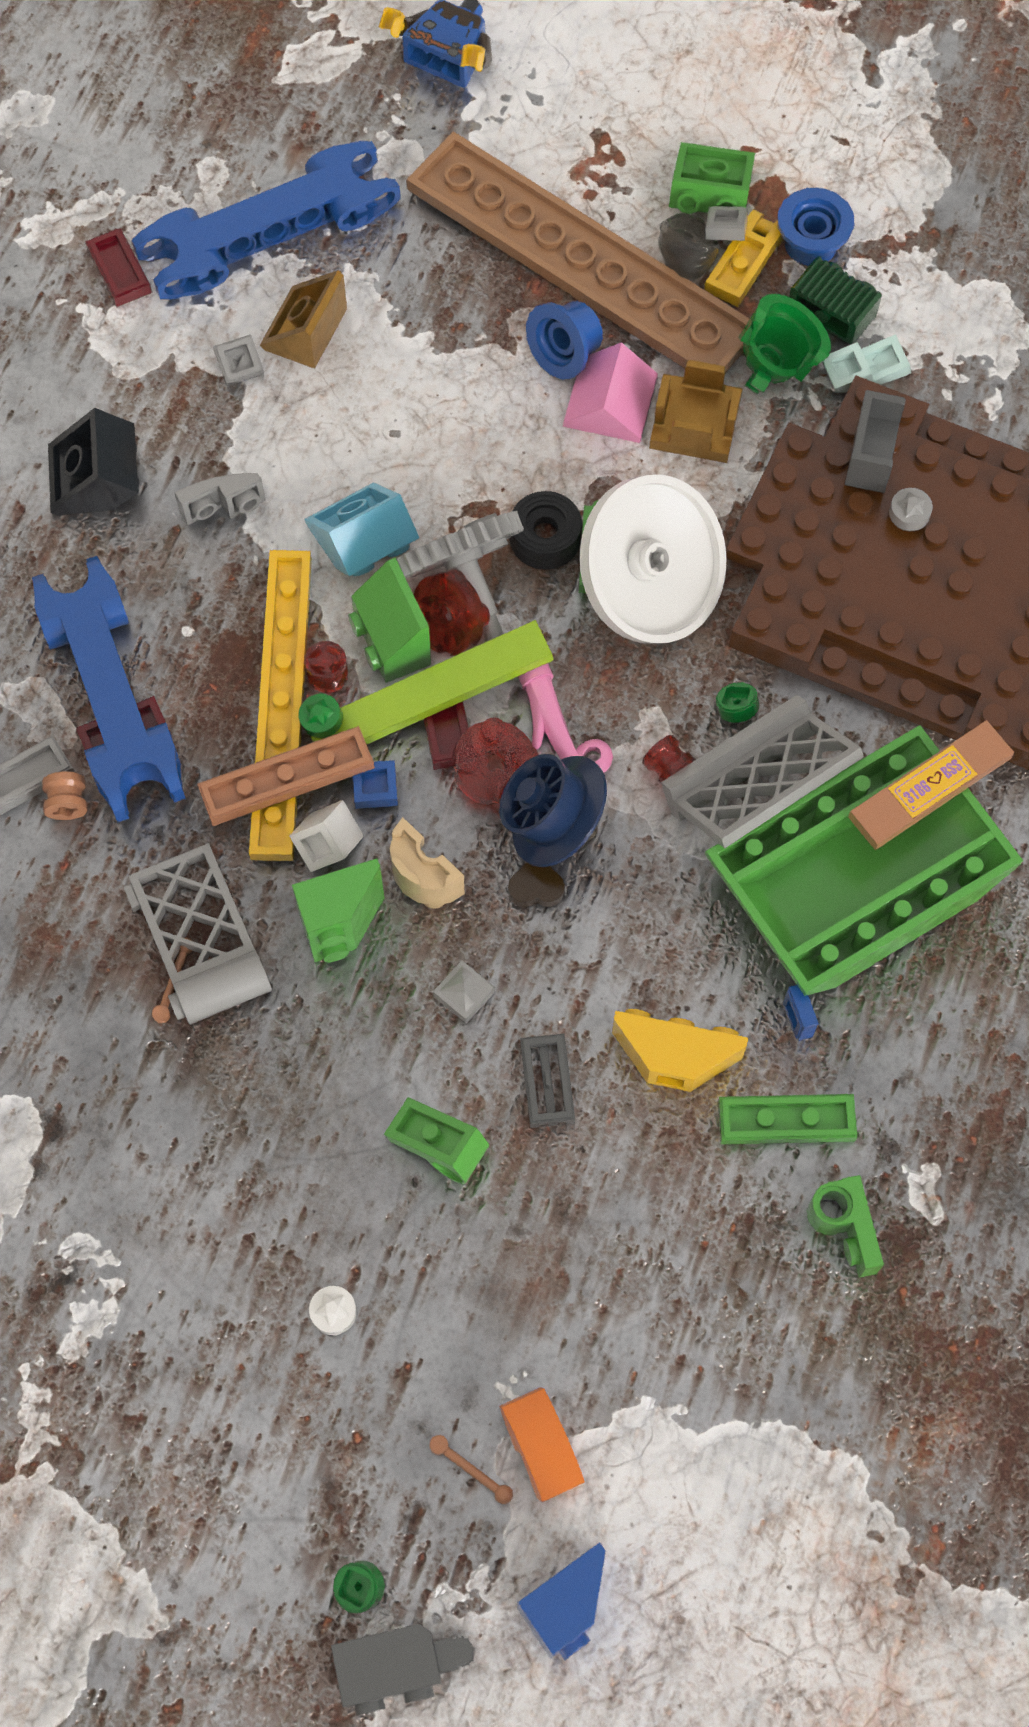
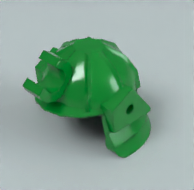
[738,294,831,394]

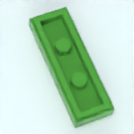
[718,1094,857,1145]

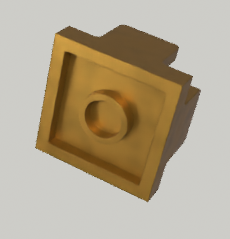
[649,360,743,463]

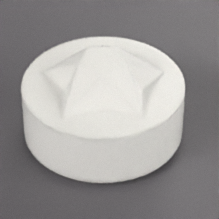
[309,1286,357,1335]

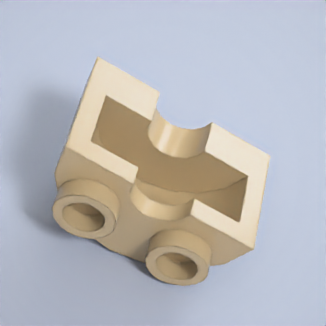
[390,817,465,909]

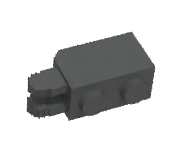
[331,1624,475,1716]

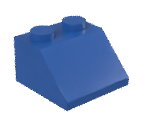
[517,1542,606,1660]

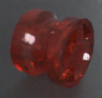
[305,641,348,693]
[642,735,696,784]

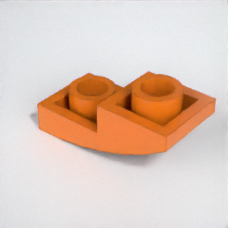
[499,1387,585,1502]

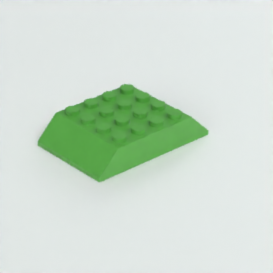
[705,725,1023,996]

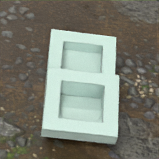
[822,334,911,393]

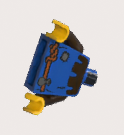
[379,0,492,89]

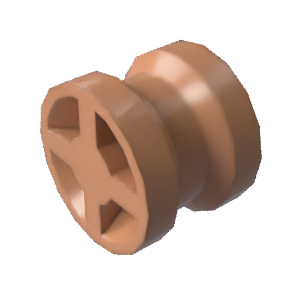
[42,771,87,820]

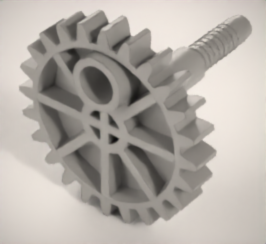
[396,511,524,641]

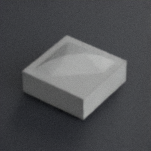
[705,206,748,241]
[213,334,264,387]
[433,960,495,1024]

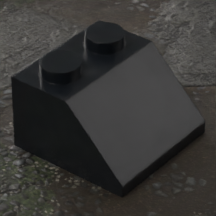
[48,408,139,516]

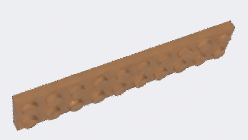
[406,131,750,373]

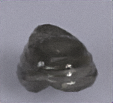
[658,213,720,282]

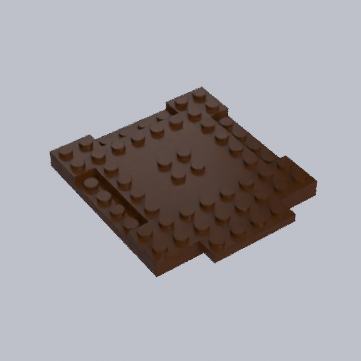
[726,375,1029,770]

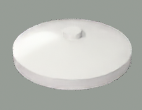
[580,475,726,644]

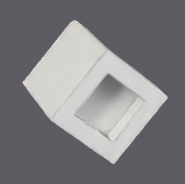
[289,800,363,872]

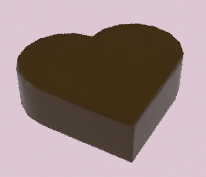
[508,862,565,908]

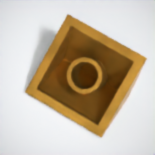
[259,270,347,369]

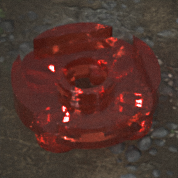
[413,569,490,656]
[452,717,539,805]

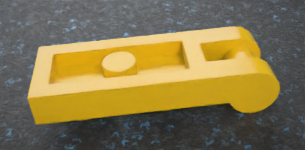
[704,209,783,307]

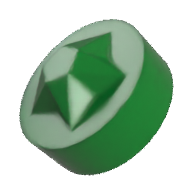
[716,682,760,723]
[298,694,343,738]
[333,1560,385,1613]

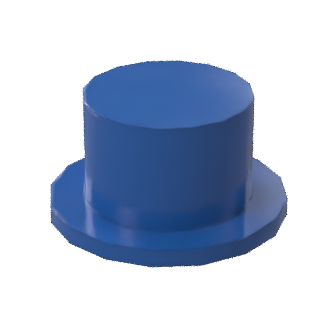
[777,188,854,266]
[526,301,603,380]

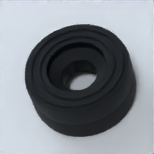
[509,491,583,570]

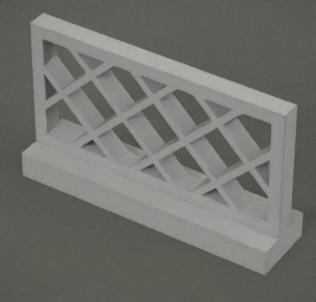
[661,695,864,848]

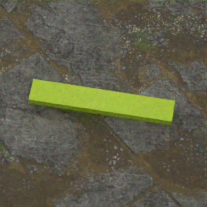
[311,620,554,744]

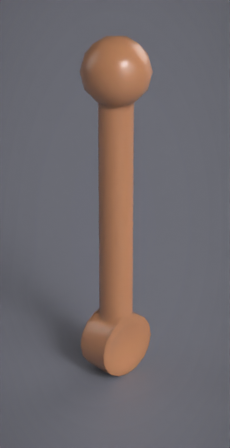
[152,937,193,1023]
[429,1435,513,1504]

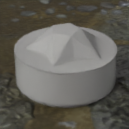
[889,488,933,531]

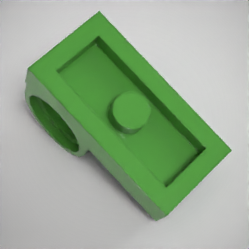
[384,1097,489,1185]
[807,1175,884,1278]

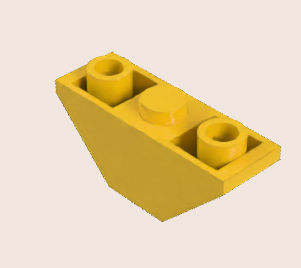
[612,1009,748,1092]

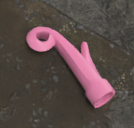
[518,663,613,772]

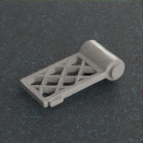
[123,843,272,1025]

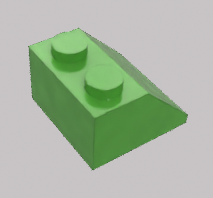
[348,558,431,683]
[292,858,385,962]

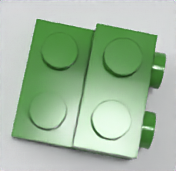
[669,142,755,214]

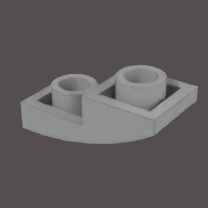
[174,473,266,525]

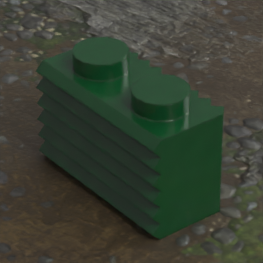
[789,256,882,345]

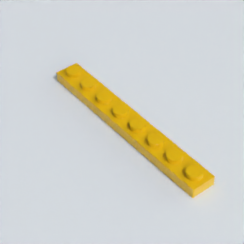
[249,550,312,861]

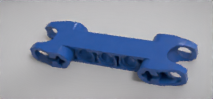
[132,141,401,300]
[32,556,186,822]

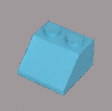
[304,482,419,576]

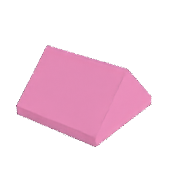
[563,342,658,443]

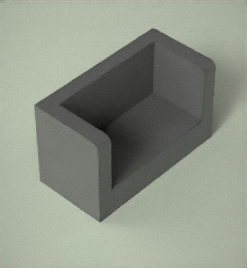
[844,390,906,493]

